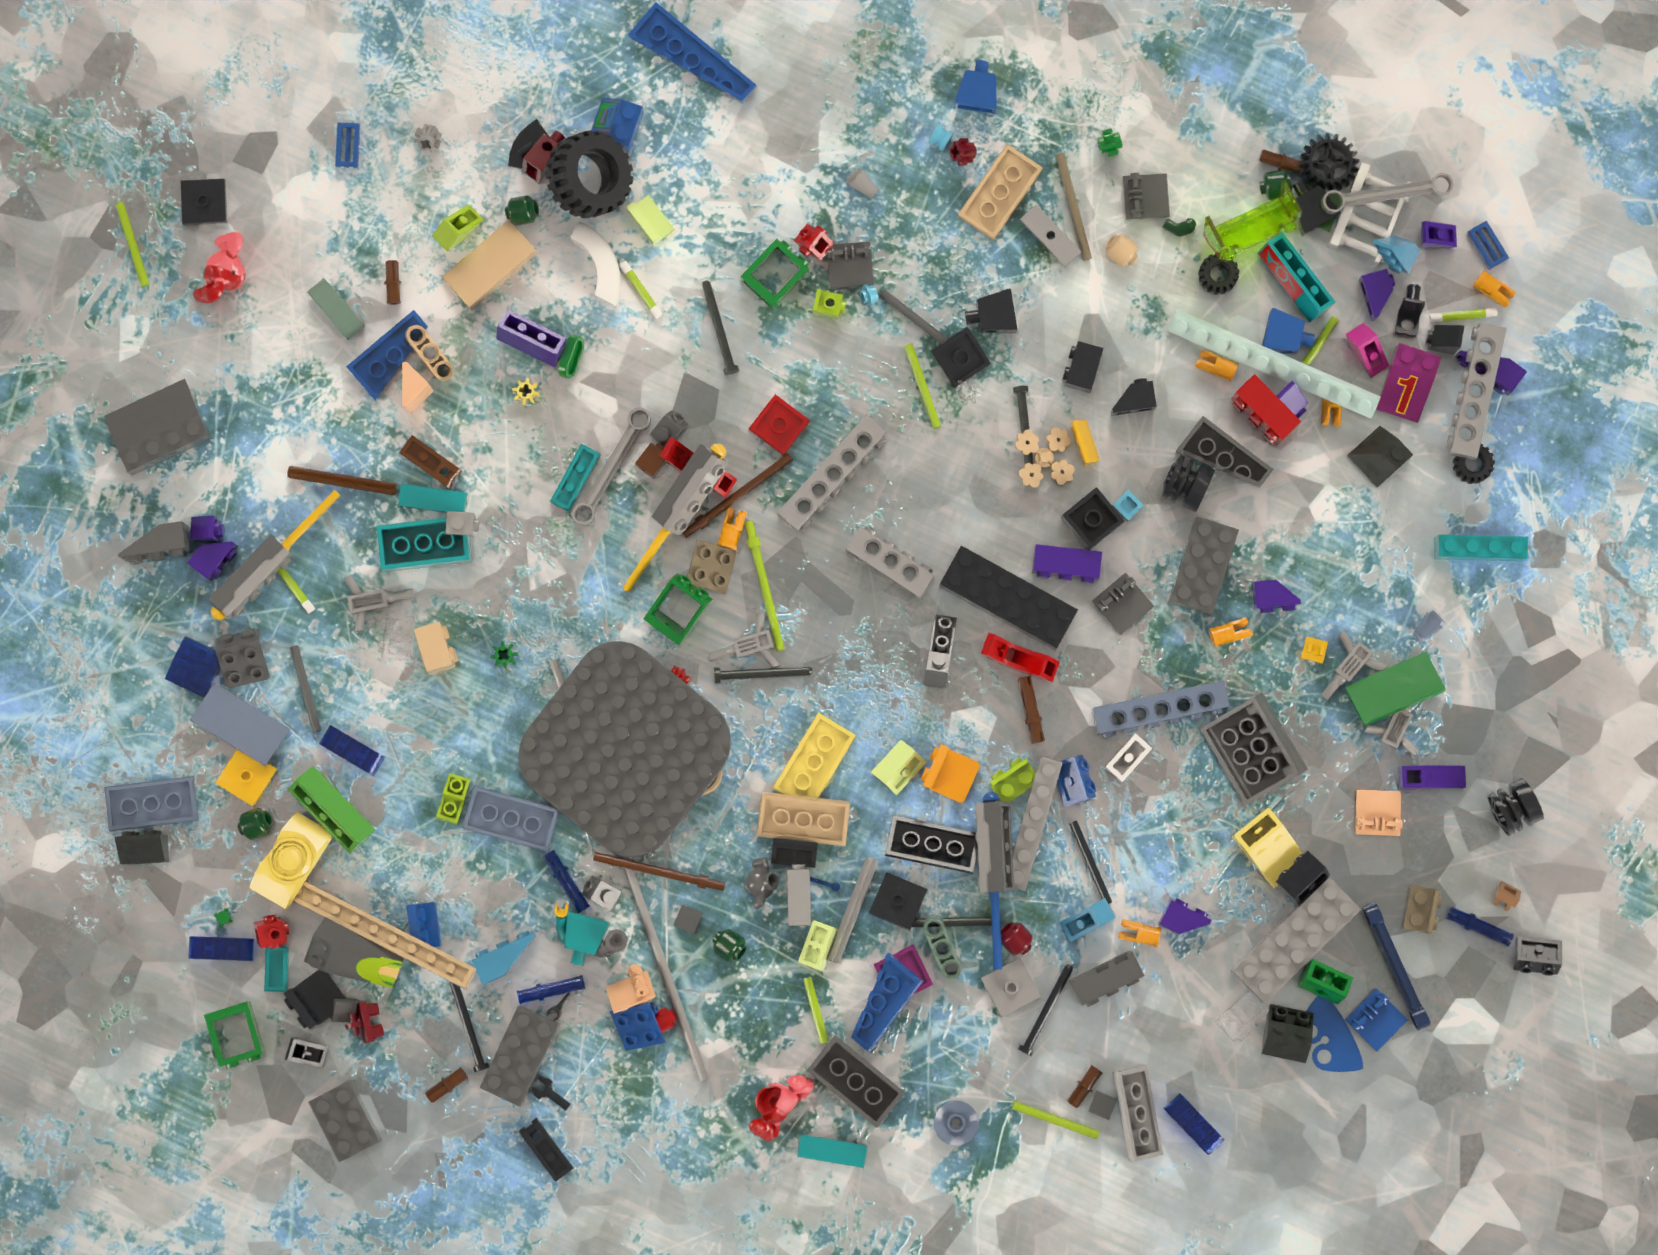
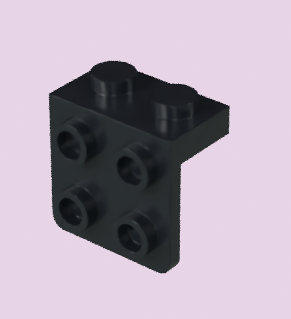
[283,970,347,1030]

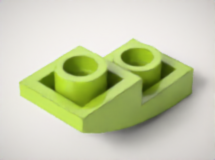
[436,773,471,825]

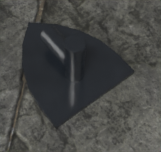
[508,119,550,169]

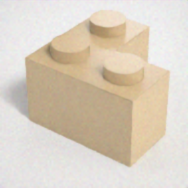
[414,621,459,675]

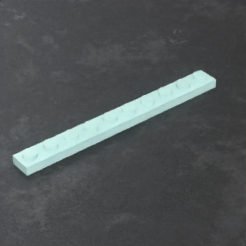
[1168,309,1381,419]

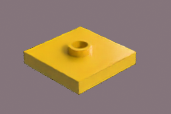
[216,750,278,807]

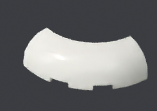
[571,222,621,308]

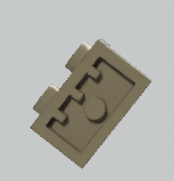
[1402,884,1442,934]

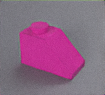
[1346,323,1389,378]

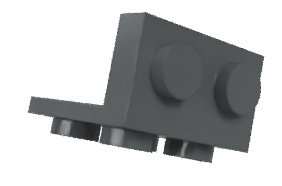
[215,629,270,688]

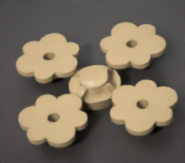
[1015,427,1075,488]

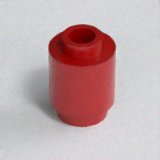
[654,1007,677,1033]

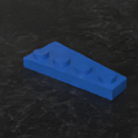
[346,310,428,400]
[851,953,923,1052]

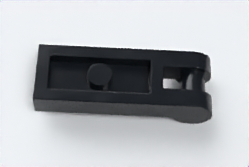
[519,1117,574,1182]

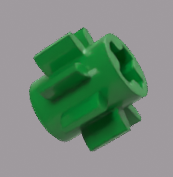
[1097,128,1123,157]
[490,641,518,670]

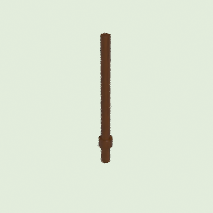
[682,453,793,538]
[593,852,725,891]

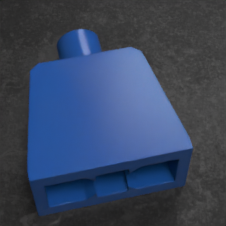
[954,60,997,114]
[1262,308,1315,354]

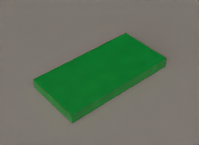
[1345,652,1446,727]

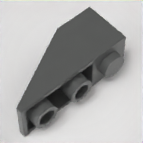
[924,614,957,687]

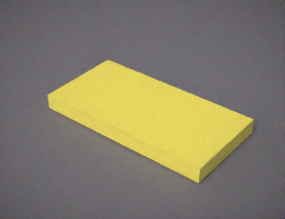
[772,712,856,798]

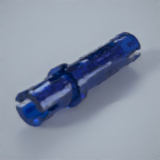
[543,850,590,914]
[1446,906,1514,947]
[517,975,586,1004]

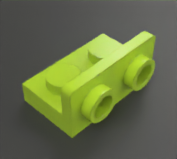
[989,758,1036,802]

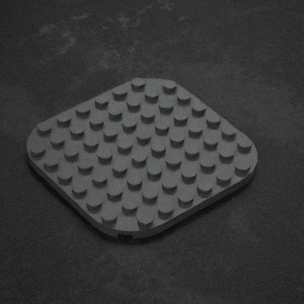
[519,641,732,857]

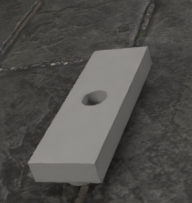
[1020,205,1082,268]

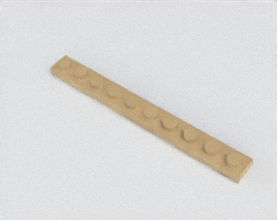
[293,882,477,990]

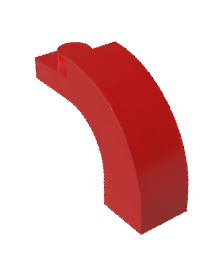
[659,437,737,498]
[981,633,1060,682]

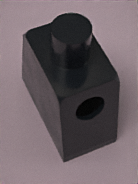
[1290,179,1341,236]
[965,288,1018,334]

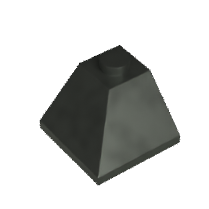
[1347,426,1413,487]

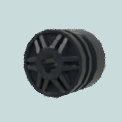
[1161,454,1215,512]
[1487,778,1544,836]

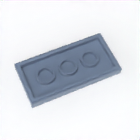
[190,683,290,767]
[104,776,199,832]
[462,786,560,852]

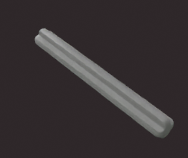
[827,857,878,963]

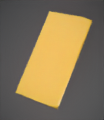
[1071,420,1100,466]

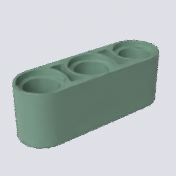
[307,278,365,340]
[924,915,961,980]

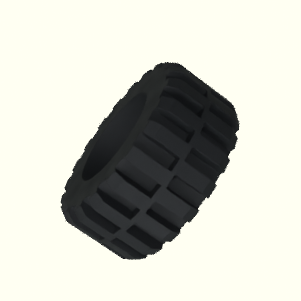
[545,130,633,219]

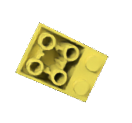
[1231,808,1303,889]

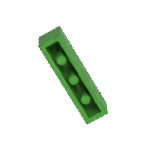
[288,766,375,854]

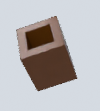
[635,443,667,479]

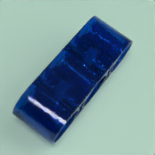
[319,725,385,776]
[188,936,254,961]
[1163,1093,1225,1156]

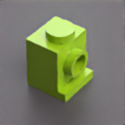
[813,289,847,319]

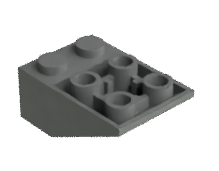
[118,521,193,565]

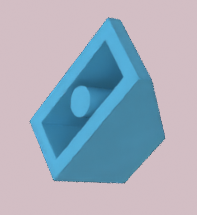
[1060,898,1116,942]

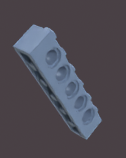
[1092,681,1230,738]

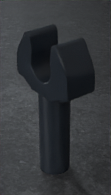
[531,1077,571,1111]

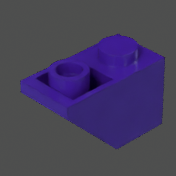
[190,515,225,543]
[187,541,238,581]
[1252,580,1301,613]
[1158,898,1212,934]

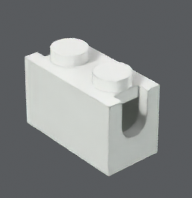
[1104,733,1152,783]

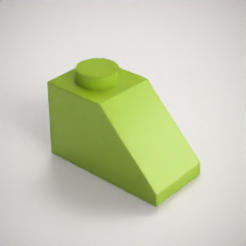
[432,204,484,252]

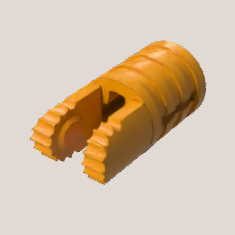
[1473,270,1515,308]
[1195,350,1239,382]
[1321,398,1342,427]
[717,507,747,550]
[1209,618,1253,647]
[1118,919,1161,947]

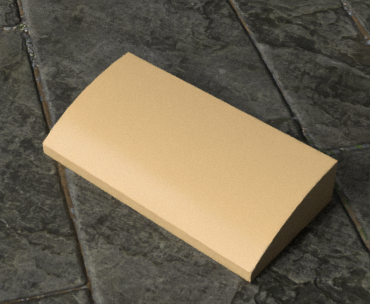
[442,220,537,310]

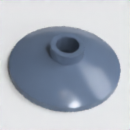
[934,1100,979,1146]

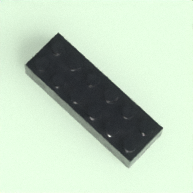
[939,546,1078,651]

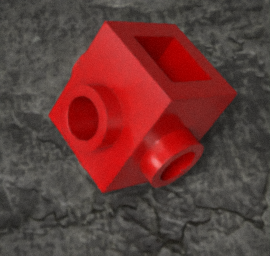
[794,224,834,260]
[253,915,290,949]

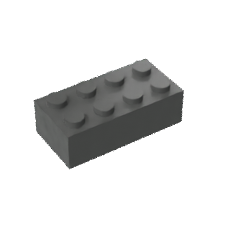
[1168,516,1239,616]
[480,1005,561,1107]
[807,1035,905,1128]

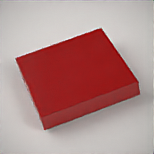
[748,394,810,456]

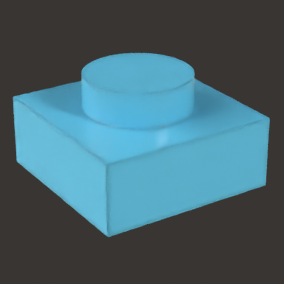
[1112,490,1144,522]

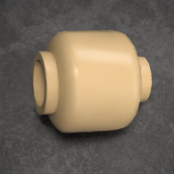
[1105,234,1138,267]

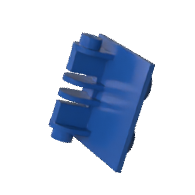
[1345,988,1408,1052]
[610,1002,665,1051]

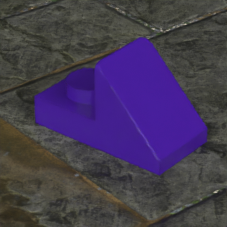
[1421,221,1457,249]

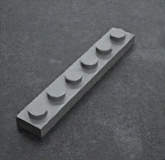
[1013,756,1063,891]

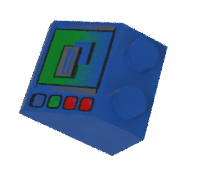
[591,98,644,153]

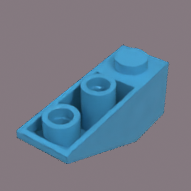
[1372,236,1420,274]
[472,931,536,985]

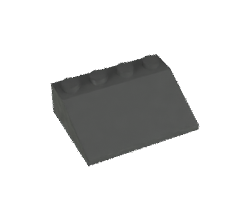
[104,379,213,476]
[1200,692,1308,806]

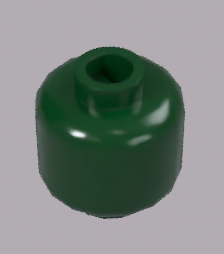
[1259,170,1292,201]
[505,195,539,226]
[237,808,273,840]
[712,929,747,962]

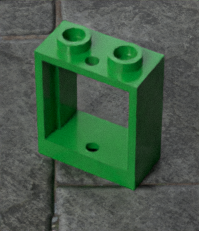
[740,239,809,310]
[643,573,713,646]
[204,1001,266,1069]

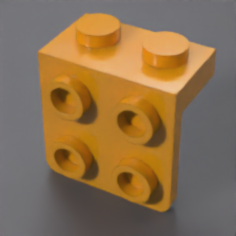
[920,744,980,803]

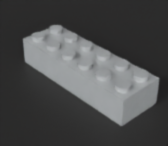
[1231,877,1361,1003]

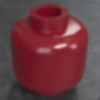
[1001,922,1033,955]

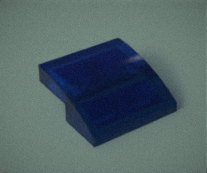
[165,636,221,698]

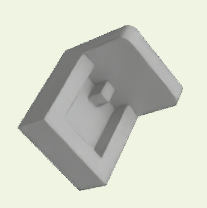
[446,511,479,537]

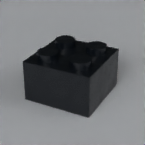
[1061,487,1125,550]

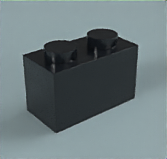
[1062,341,1104,393]
[1276,851,1330,906]

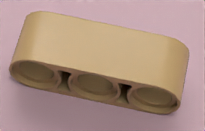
[405,325,453,381]

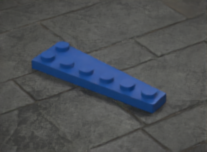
[628,2,757,103]

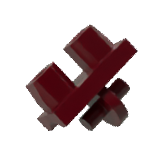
[345,1002,384,1044]

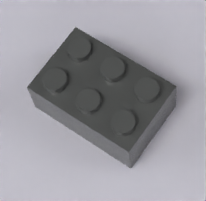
[308,1080,382,1162]

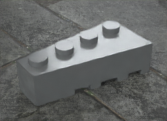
[1176,416,1274,488]

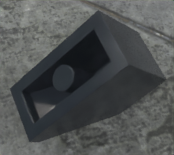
[1425,325,1464,355]
[1111,378,1157,416]

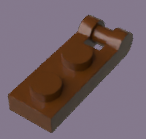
[399,435,463,489]

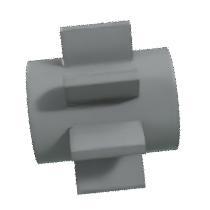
[414,124,442,152]

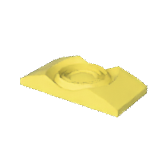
[249,812,333,910]

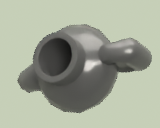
[744,857,778,910]

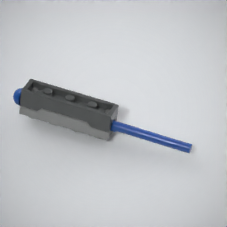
[974,792,1014,970]

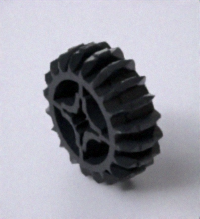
[1300,133,1359,191]

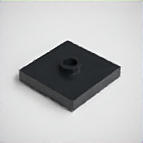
[181,178,227,225]
[930,326,991,388]
[869,872,928,931]

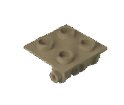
[687,540,737,594]

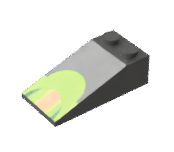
[304,917,404,988]

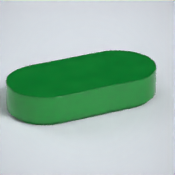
[558,335,584,379]

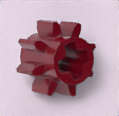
[950,138,977,166]

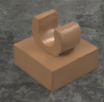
[1494,881,1521,911]

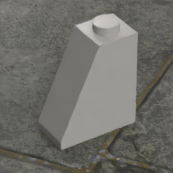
[787,864,811,926]

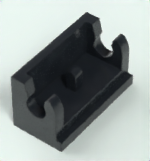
[771,838,818,868]

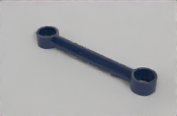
[1362,902,1431,1031]

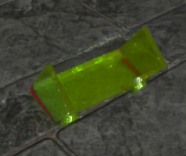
[1203,180,1302,261]

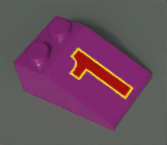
[1376,343,1442,423]

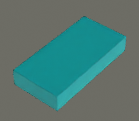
[264,947,289,992]

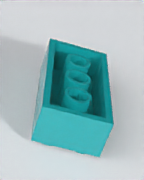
[376,517,472,573]

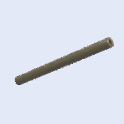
[1056,153,1092,261]

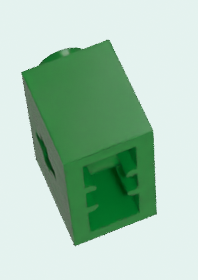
[1297,959,1353,1005]

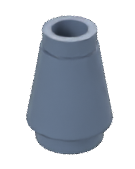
[1412,610,1445,642]

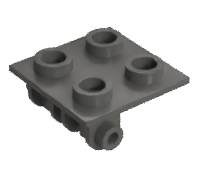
[1123,173,1170,220]
[827,241,874,289]
[1092,572,1154,635]

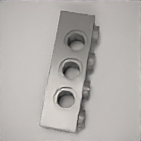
[845,526,934,599]

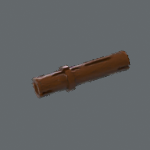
[1017,676,1045,744]

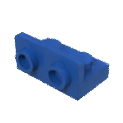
[1057,755,1096,807]
[406,902,442,947]

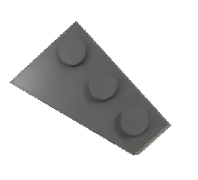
[1069,950,1145,1007]

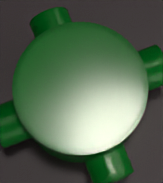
[214,908,233,927]

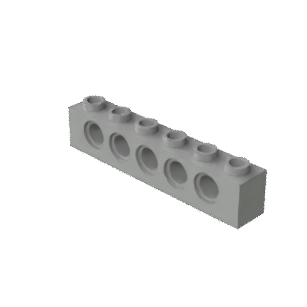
[1446,322,1507,460]
[778,414,887,533]

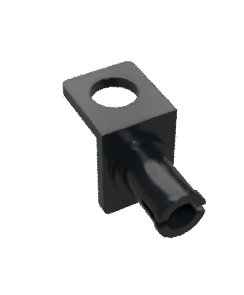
[1395,284,1425,337]

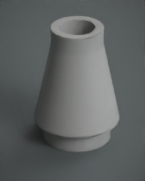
[846,167,879,199]

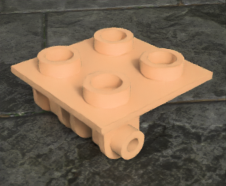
[1355,790,1402,836]
[606,964,656,1013]

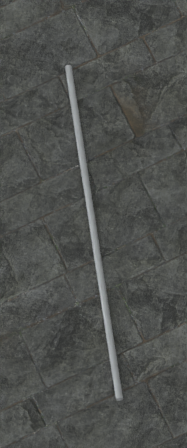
[549,659,709,1082]

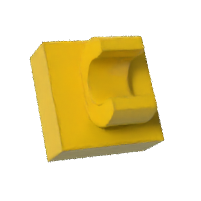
[1300,636,1328,664]

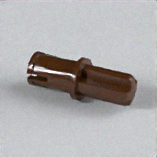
[1259,149,1303,174]
[384,260,402,305]
[1067,1065,1103,1108]
[425,1067,469,1103]

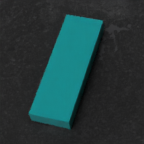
[550,443,601,513]
[398,484,468,513]
[797,1134,868,1168]

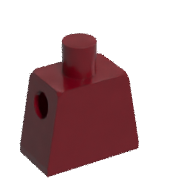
[522,130,565,184]

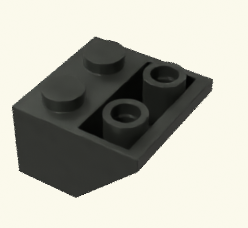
[115,830,169,865]
[1262,1004,1314,1063]

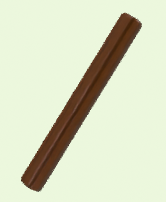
[287,466,397,495]

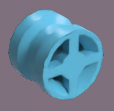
[928,124,954,151]

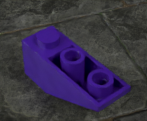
[1454,350,1527,396]
[1398,765,1466,790]

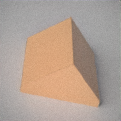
[402,362,434,413]

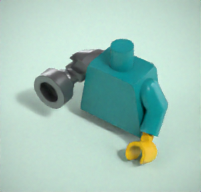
[554,902,628,966]

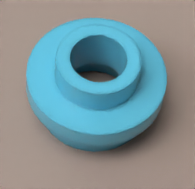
[860,284,878,306]

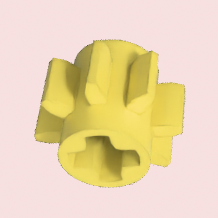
[512,378,540,406]

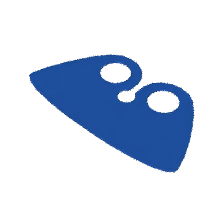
[1306,996,1363,1072]

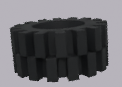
[1198,252,1240,295]
[1452,444,1495,484]

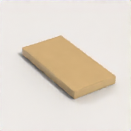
[957,144,1043,241]
[757,792,851,846]

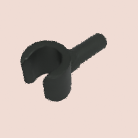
[547,992,572,1021]

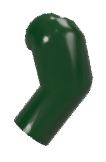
[1162,218,1196,237]

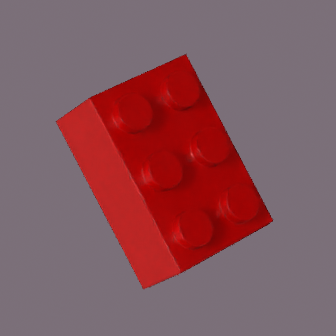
[1231,374,1301,446]

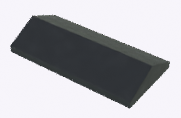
[885,815,978,874]

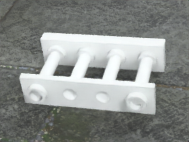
[1327,162,1411,267]

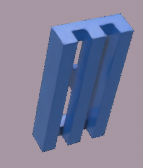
[335,123,360,168]
[1467,220,1509,270]

